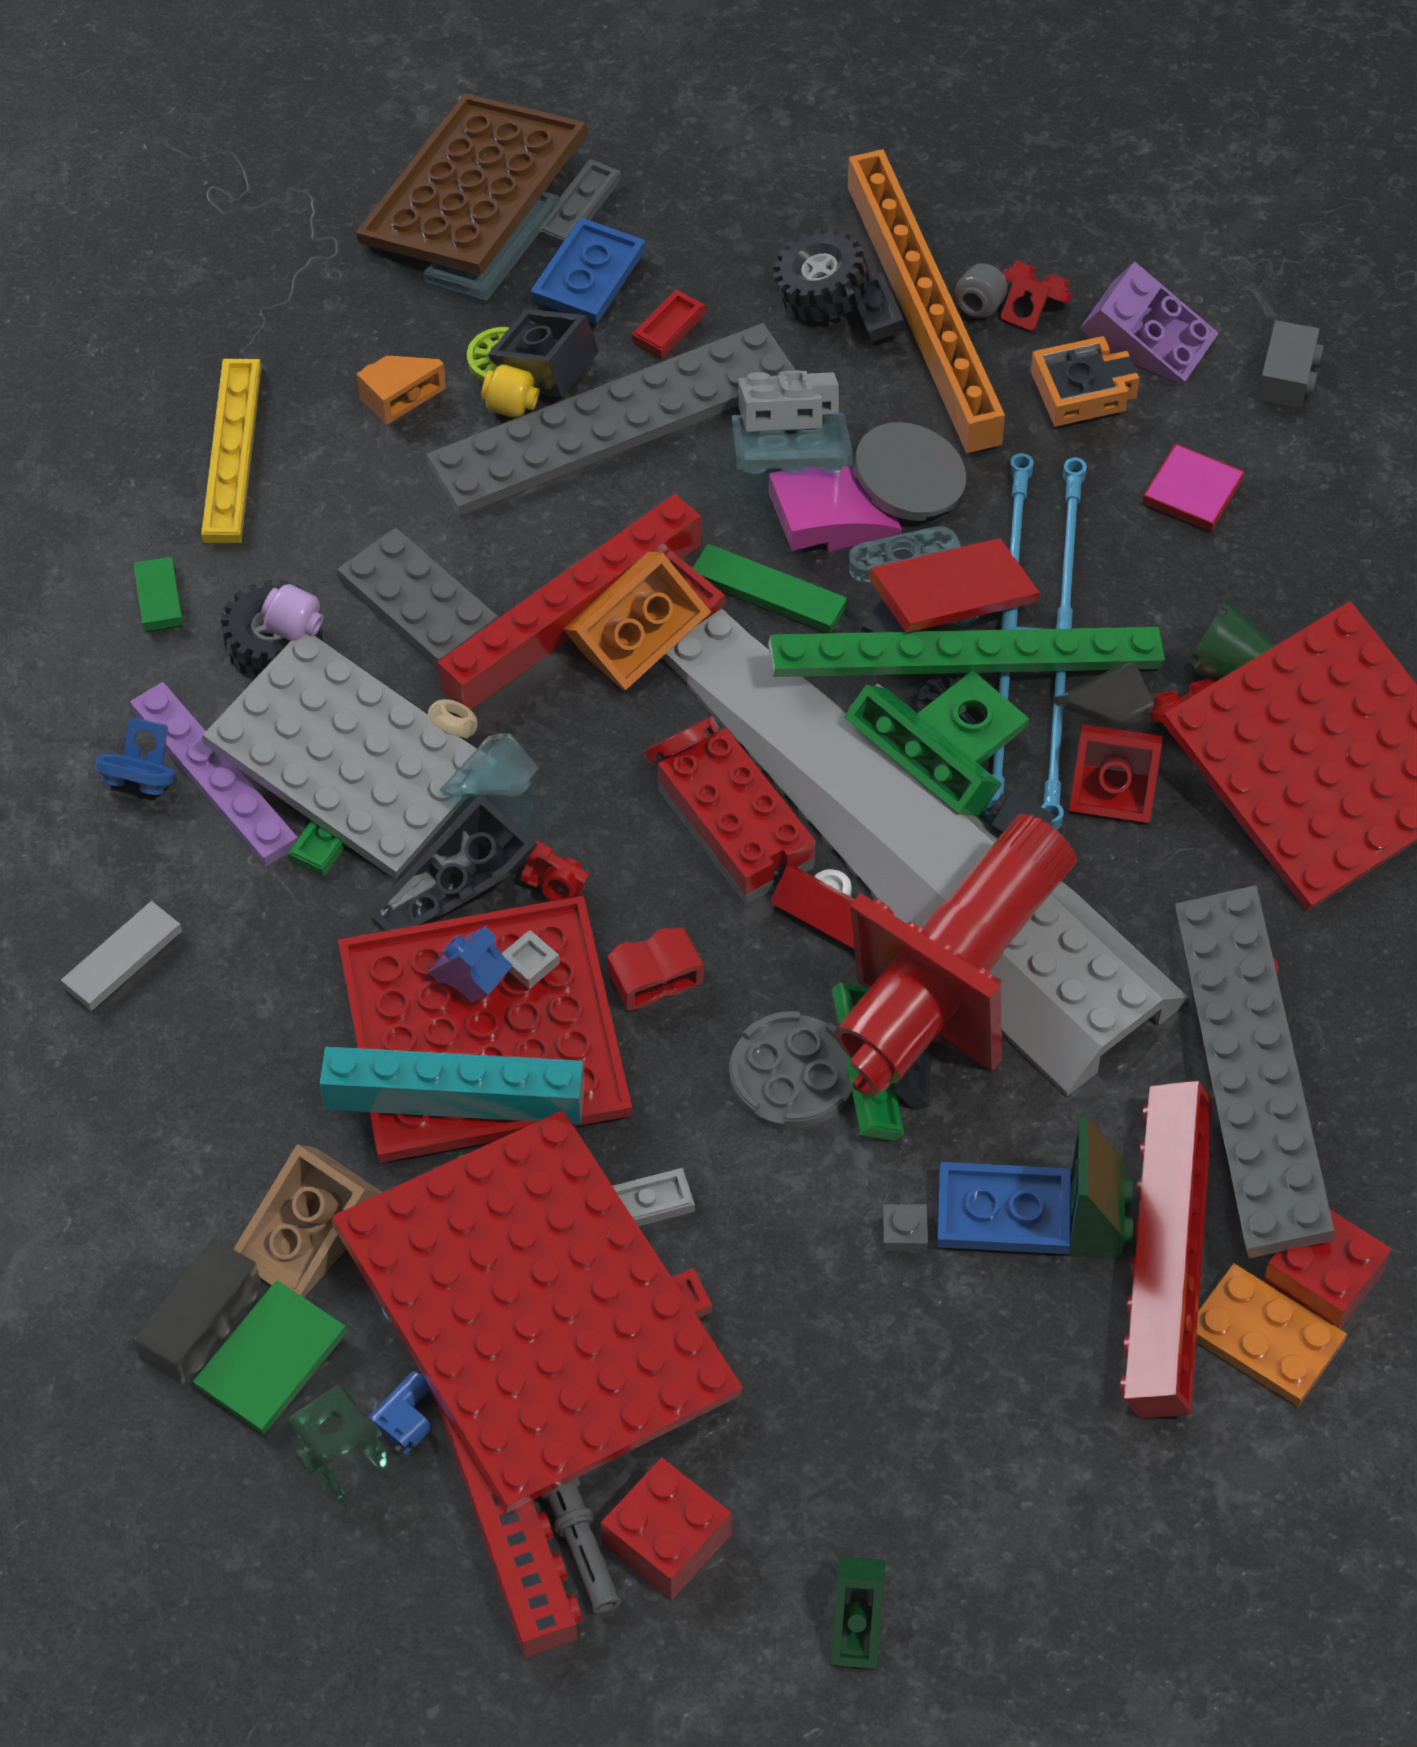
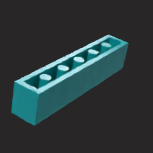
[320,1047,585,1124]

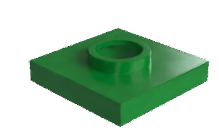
[917,670,1029,765]

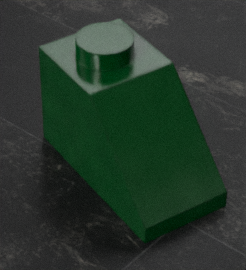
[830,1556,886,1669]

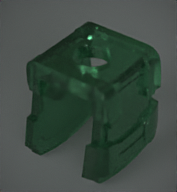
[288,1384,389,1500]

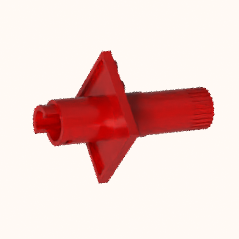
[835,813,1077,1097]

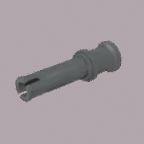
[542,1477,622,1614]

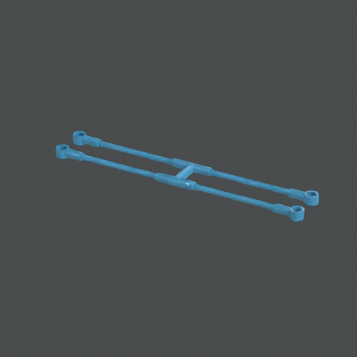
[982,453,1087,830]

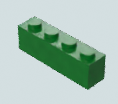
[844,685,1002,817]

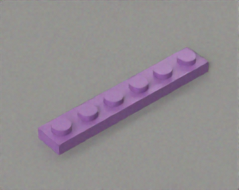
[130,682,298,867]

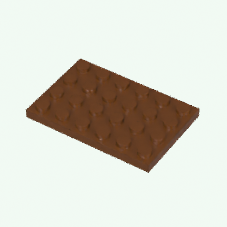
[355,93,588,275]

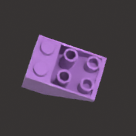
[1079,261,1218,385]

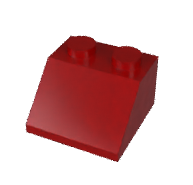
[1069,724,1163,823]

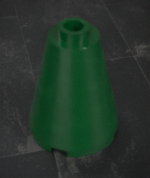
[1184,601,1275,682]

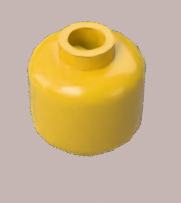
[481,364,539,419]

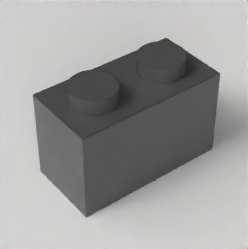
[1258,320,1324,409]

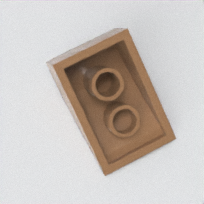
[230,1144,383,1298]

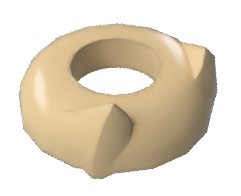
[428,699,478,739]

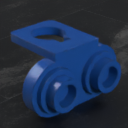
[95,717,174,795]

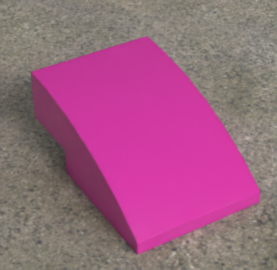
[769,466,902,552]

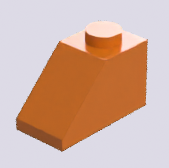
[356,356,446,425]

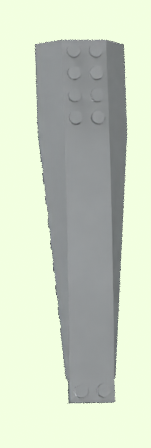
[662,609,1189,1097]

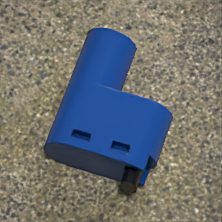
[367,1371,432,1456]

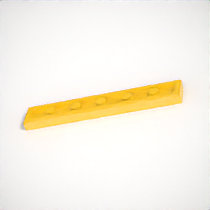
[201,359,261,543]

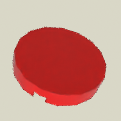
[642,715,719,765]

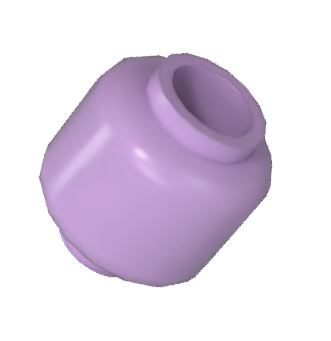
[261,584,324,641]

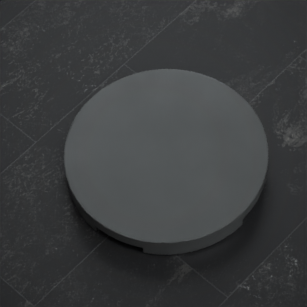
[852,422,966,521]
[729,1011,852,1129]

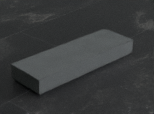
[536,159,621,247]

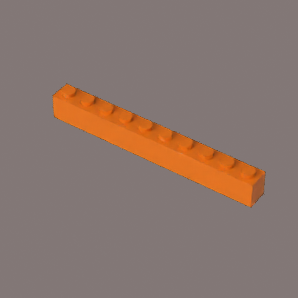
[848,149,1005,453]

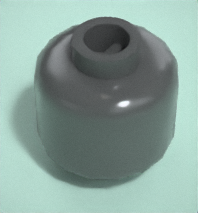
[954,263,1008,319]

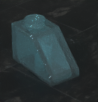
[440,733,539,798]

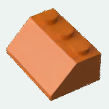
[563,552,711,690]

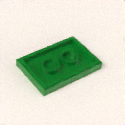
[193,1280,348,1435]

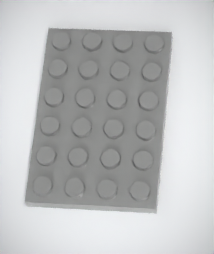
[202,633,494,879]

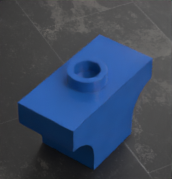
[428,926,513,1003]

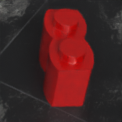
[607,927,704,1010]

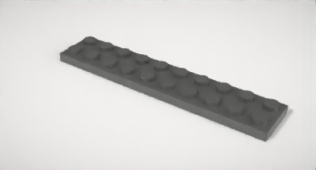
[426,323,796,516]
[1175,885,1337,1258]

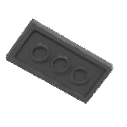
[337,527,498,667]

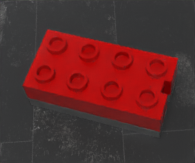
[658,728,815,905]

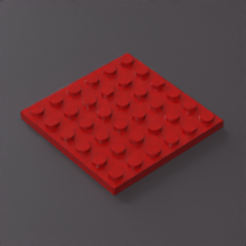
[1161,601,1417,912]
[338,895,632,1163]

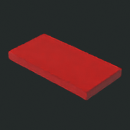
[868,538,1040,633]

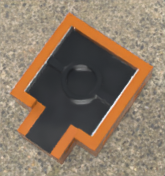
[1031,336,1139,427]

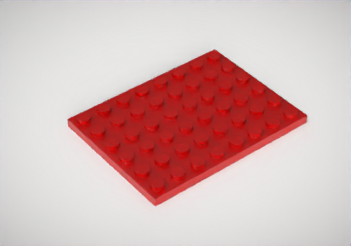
[332,1110,743,1514]

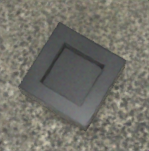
[883,1204,928,1251]

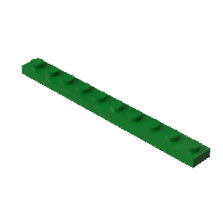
[768,627,1165,677]

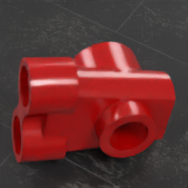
[520,841,590,901]

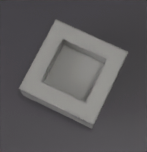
[501,930,560,989]

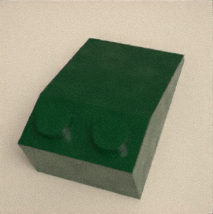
[1068,1116,1133,1259]

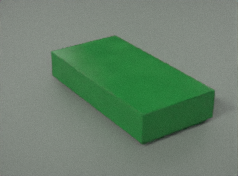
[133,556,183,632]

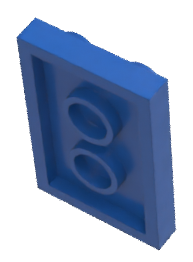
[530,217,646,325]
[937,1162,1070,1254]

